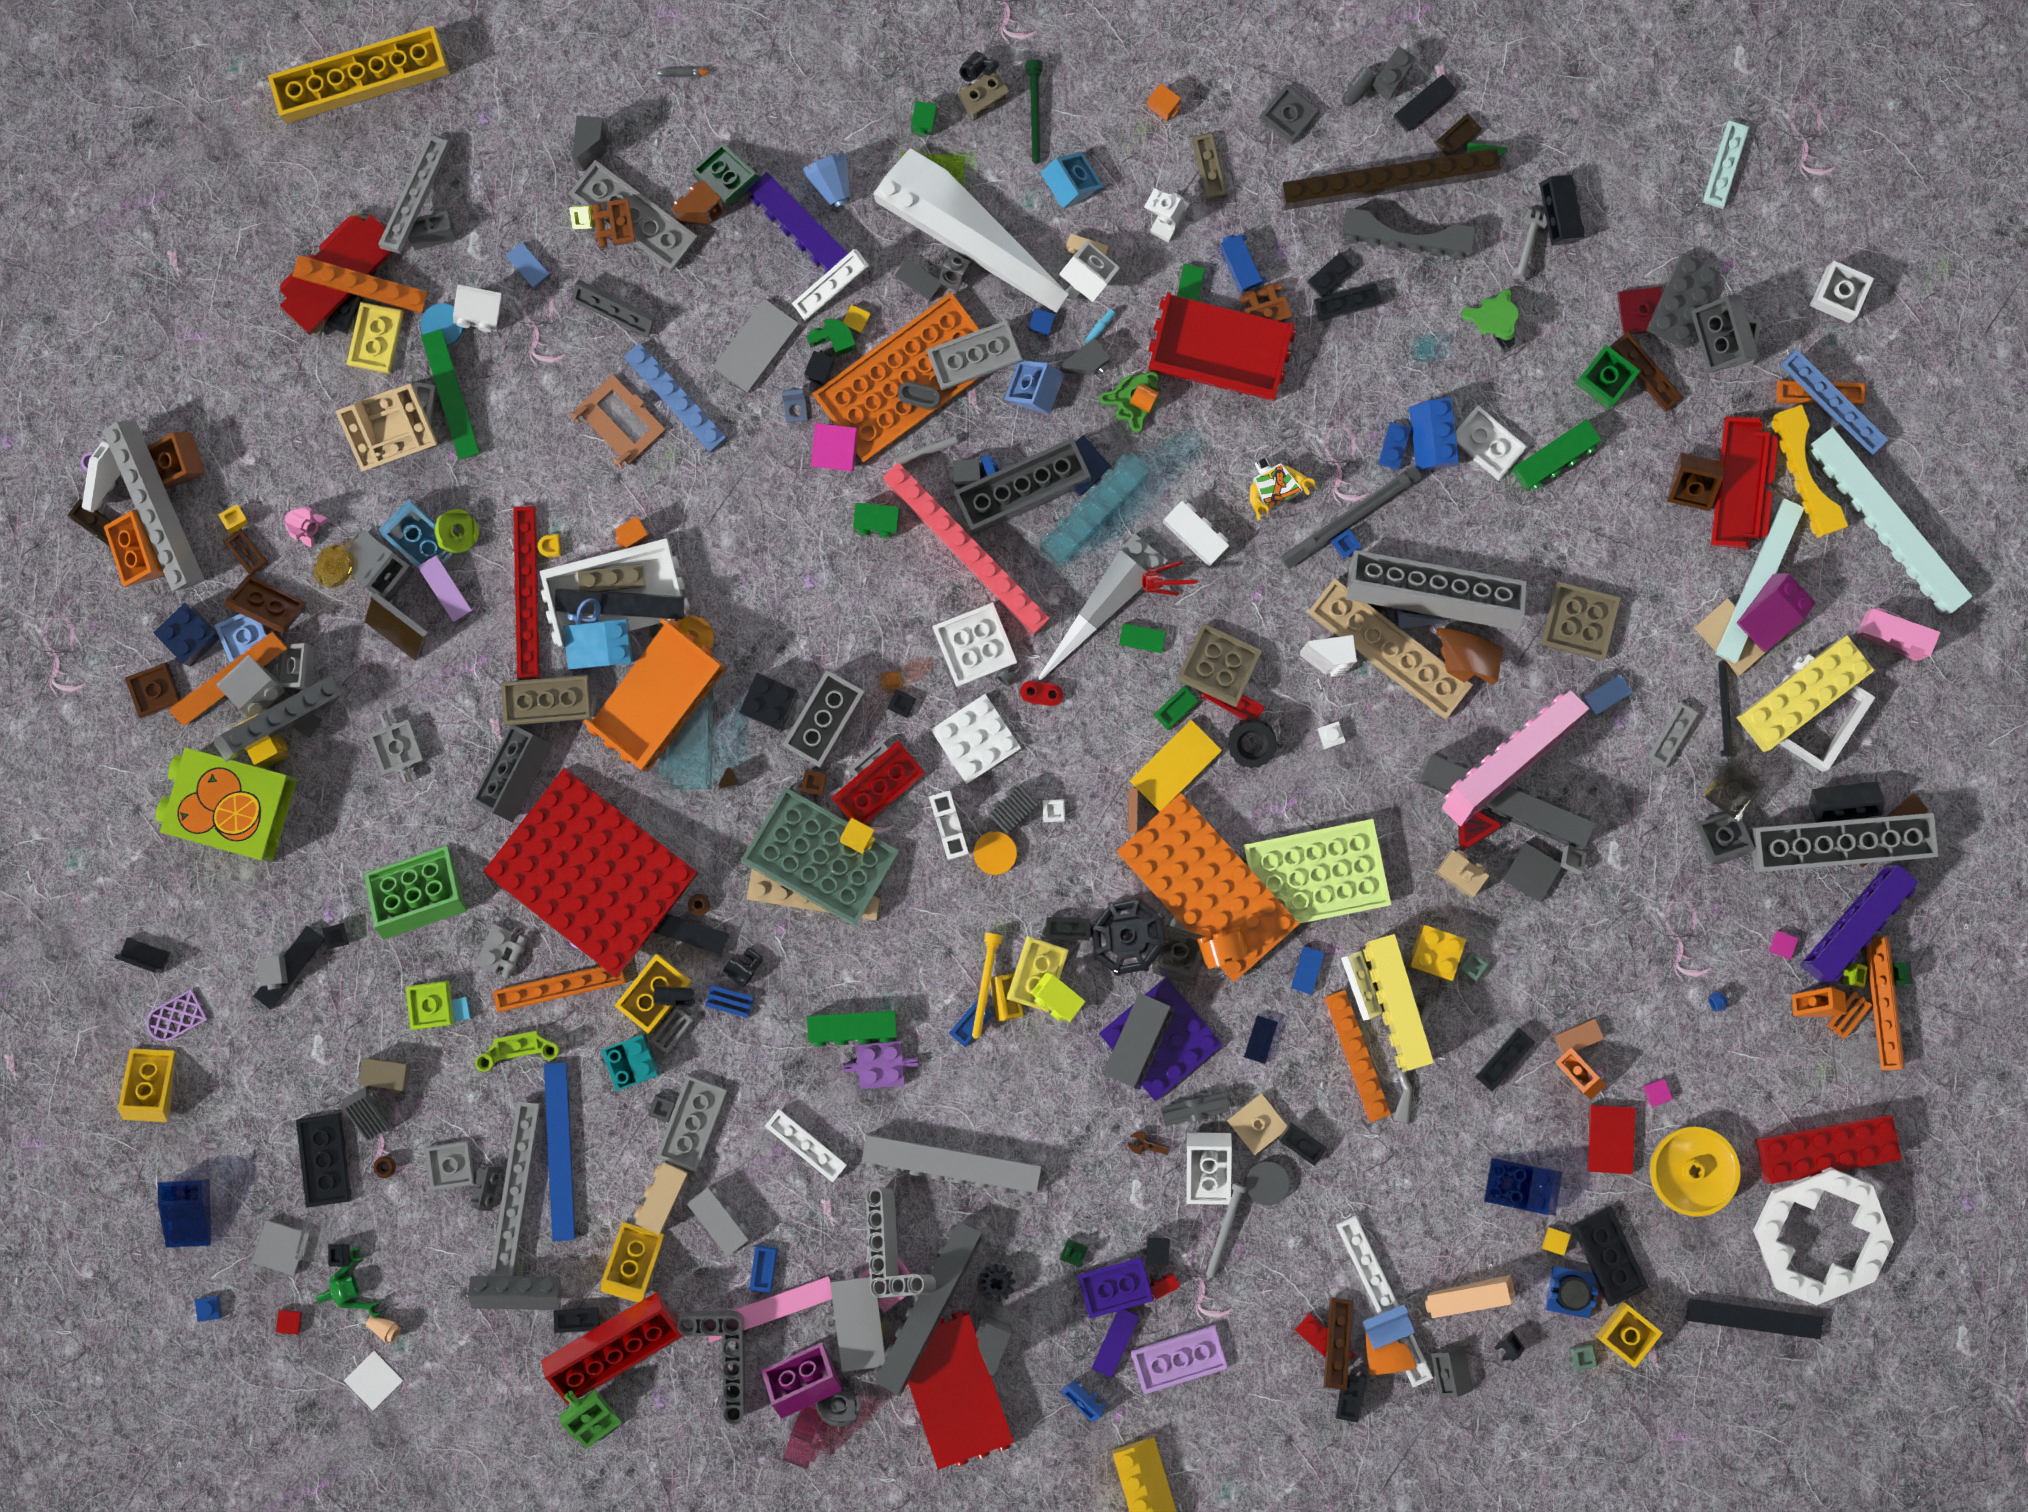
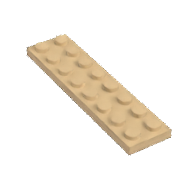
[1307,578,1473,720]

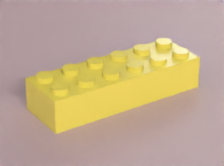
[1736,636,1875,752]
[1363,934,1434,1072]

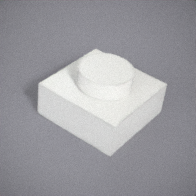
[1317,721,1345,749]

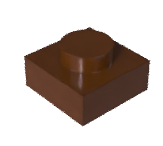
[801,770,827,796]

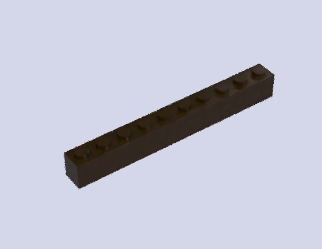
[1281,148,1501,210]

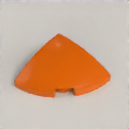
[1366,1333,1417,1375]

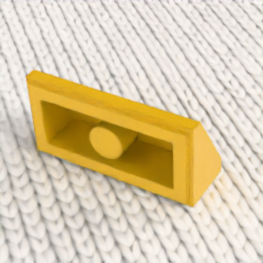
[990,973,1024,1021]

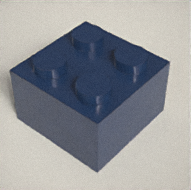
[153,603,220,667]

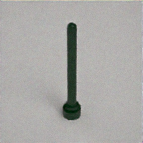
[1026,60,1043,164]

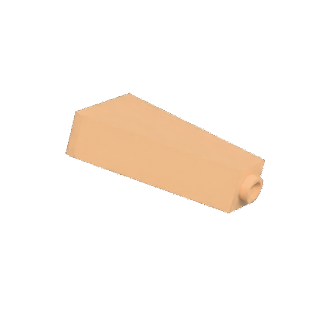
[1425,1275,1516,1318]

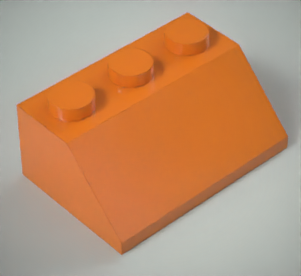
[104,510,164,587]

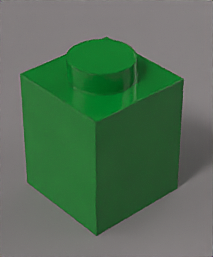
[911,101,937,137]

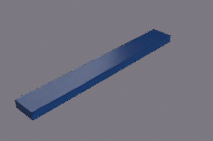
[544,1062,576,1241]

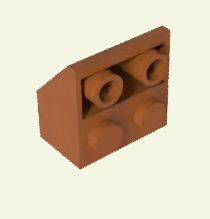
[672,179,726,224]

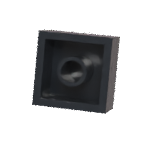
[739,673,799,732]

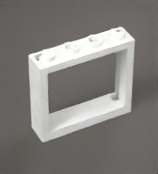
[1779,654,1875,772]

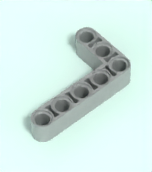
[866,1187,936,1298]

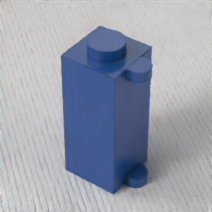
[1220,234,1267,295]

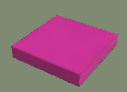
[811,423,858,471]

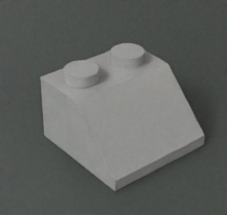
[216,655,285,718]

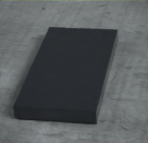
[296,1113,352,1208]
[1571,1206,1649,1307]

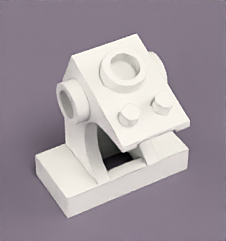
[1144,188,1189,243]

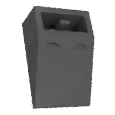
[337,530,415,602]

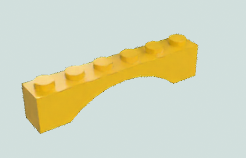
[1772,405,1848,538]

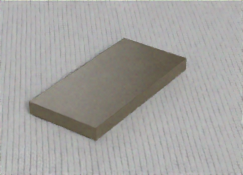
[501,675,592,726]

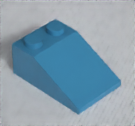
[379,498,454,569]
[563,619,634,669]

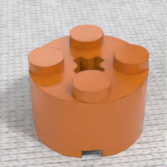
[1197,926,1249,969]

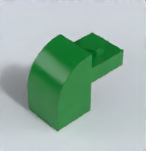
[806,319,857,357]

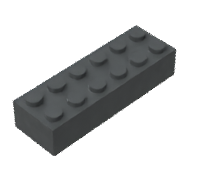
[953,438,1091,535]

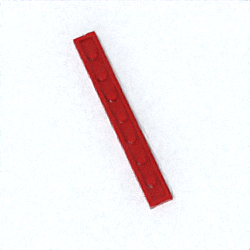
[513,506,540,680]

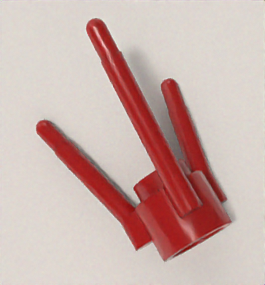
[1142,560,1198,596]

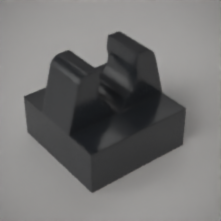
[1495,1330,1525,1361]

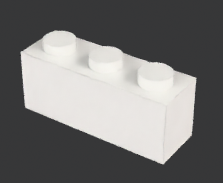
[1163,501,1229,567]

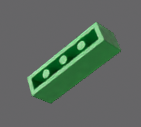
[1511,419,1601,491]
[807,1010,897,1047]

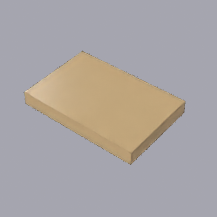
[1694,598,1765,676]

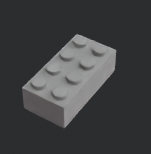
[782,670,866,769]

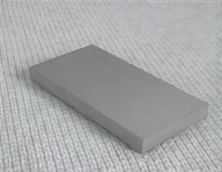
[713,299,799,393]
[926,320,1023,391]
[655,1074,729,1173]
[830,1276,886,1372]

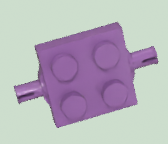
[843,1041,919,1089]

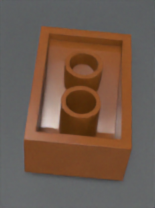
[147,432,205,489]

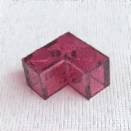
[782,1404,828,1469]

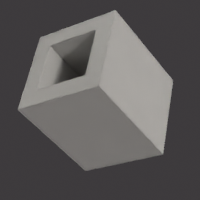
[257,957,288,990]

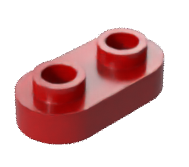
[1020,681,1063,707]

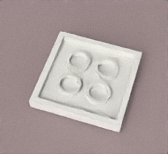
[932,602,1017,687]
[931,694,1021,785]

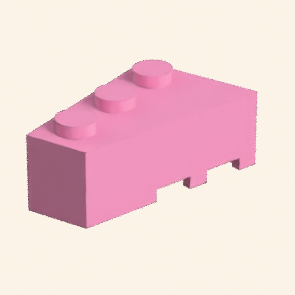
[1856,608,1941,661]

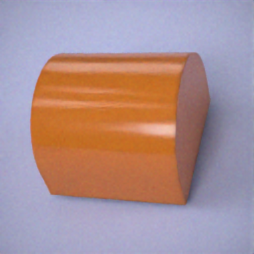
[1130,383,1159,413]

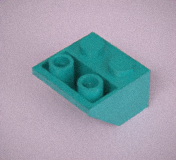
[601,1034,661,1091]

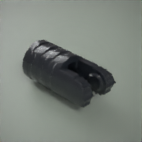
[653,985,695,1007]

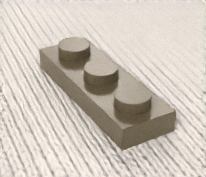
[578,564,646,591]

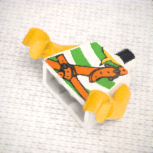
[1249,458,1317,520]

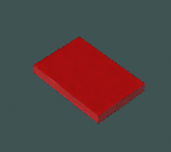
[1587,1105,1636,1175]

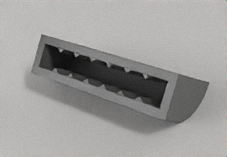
[1103,992,1176,1090]

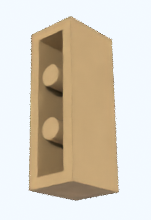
[634,1161,690,1235]

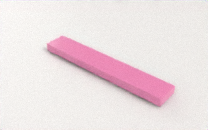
[705,1276,832,1342]

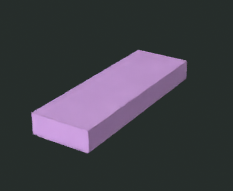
[418,555,473,622]

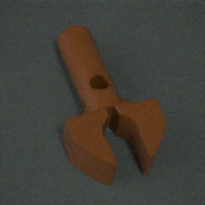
[1128,1131,1170,1155]

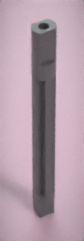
[1280,466,1422,569]

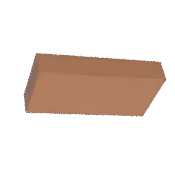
[1128,788,1138,833]
[1554,1018,1604,1055]

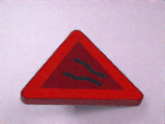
[1458,812,1501,851]

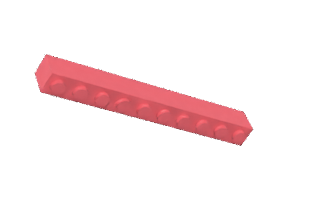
[883,462,1050,636]

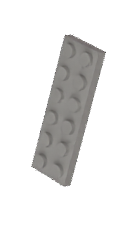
[569,160,698,272]

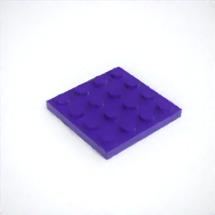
[1099,977,1223,1101]

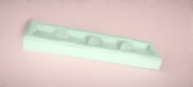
[1702,120,1749,209]

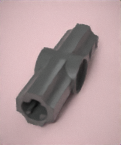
[1161,1093,1230,1126]

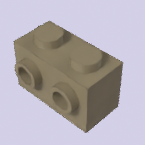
[959,70,1009,121]

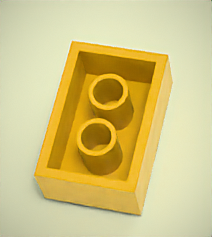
[614,954,693,1034]

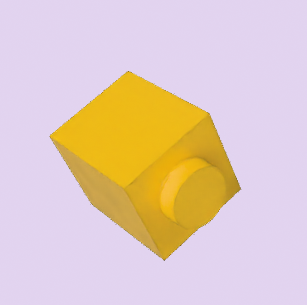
[840,818,876,854]

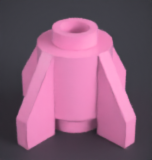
[285,506,328,548]

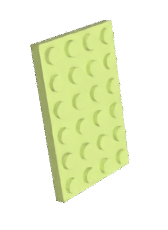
[1243,819,1391,923]

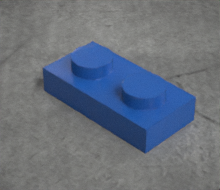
[1377,422,1411,471]

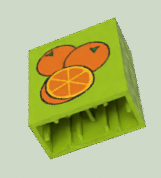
[155,747,298,862]

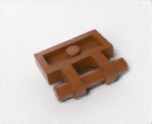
[592,198,636,248]
[1239,283,1292,322]

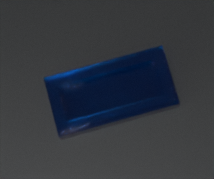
[1244,1015,1278,1064]

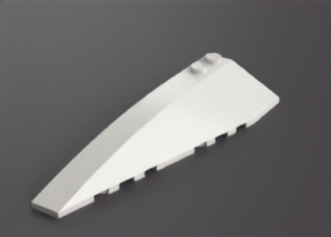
[874,148,1069,313]

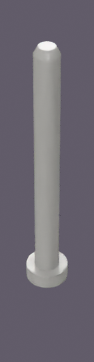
[1206,1183,1247,1279]

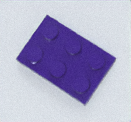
[1078,1257,1154,1319]

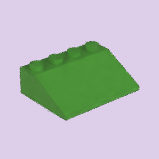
[364,845,467,940]

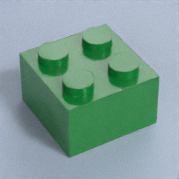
[1574,345,1640,410]

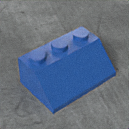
[1409,397,1460,471]

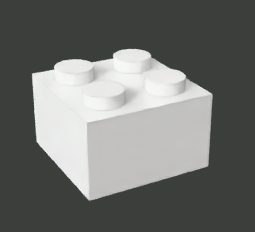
[1810,261,1874,323]

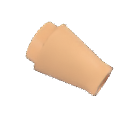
[366,1315,401,1343]

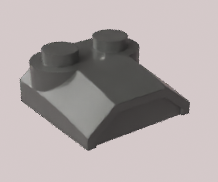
[1695,809,1755,864]

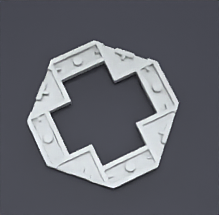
[1753,1167,1894,1305]

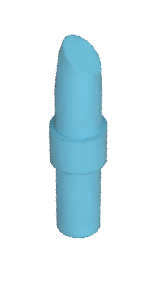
[1085,309,1116,343]

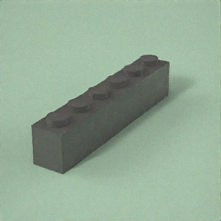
[214,676,342,762]

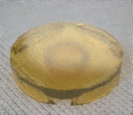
[313,545,354,588]

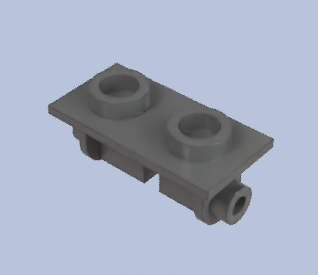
[470,1164,501,1211]

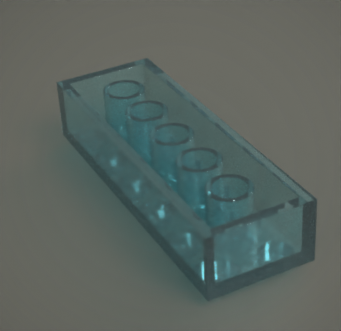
[1040,451,1150,569]

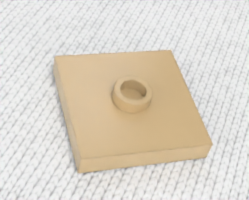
[1227,1093,1287,1156]

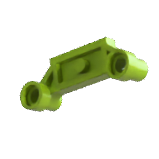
[475,1031,560,1072]

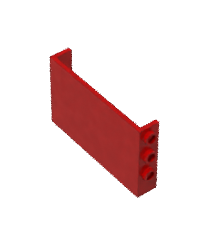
[1148,292,1297,401]
[893,1310,1014,1470]

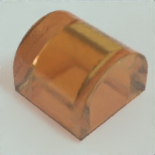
[880,670,904,691]

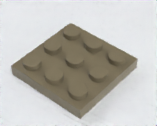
[1540,581,1621,662]
[1176,623,1262,707]

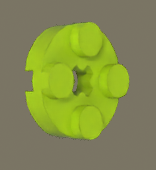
[435,509,479,553]

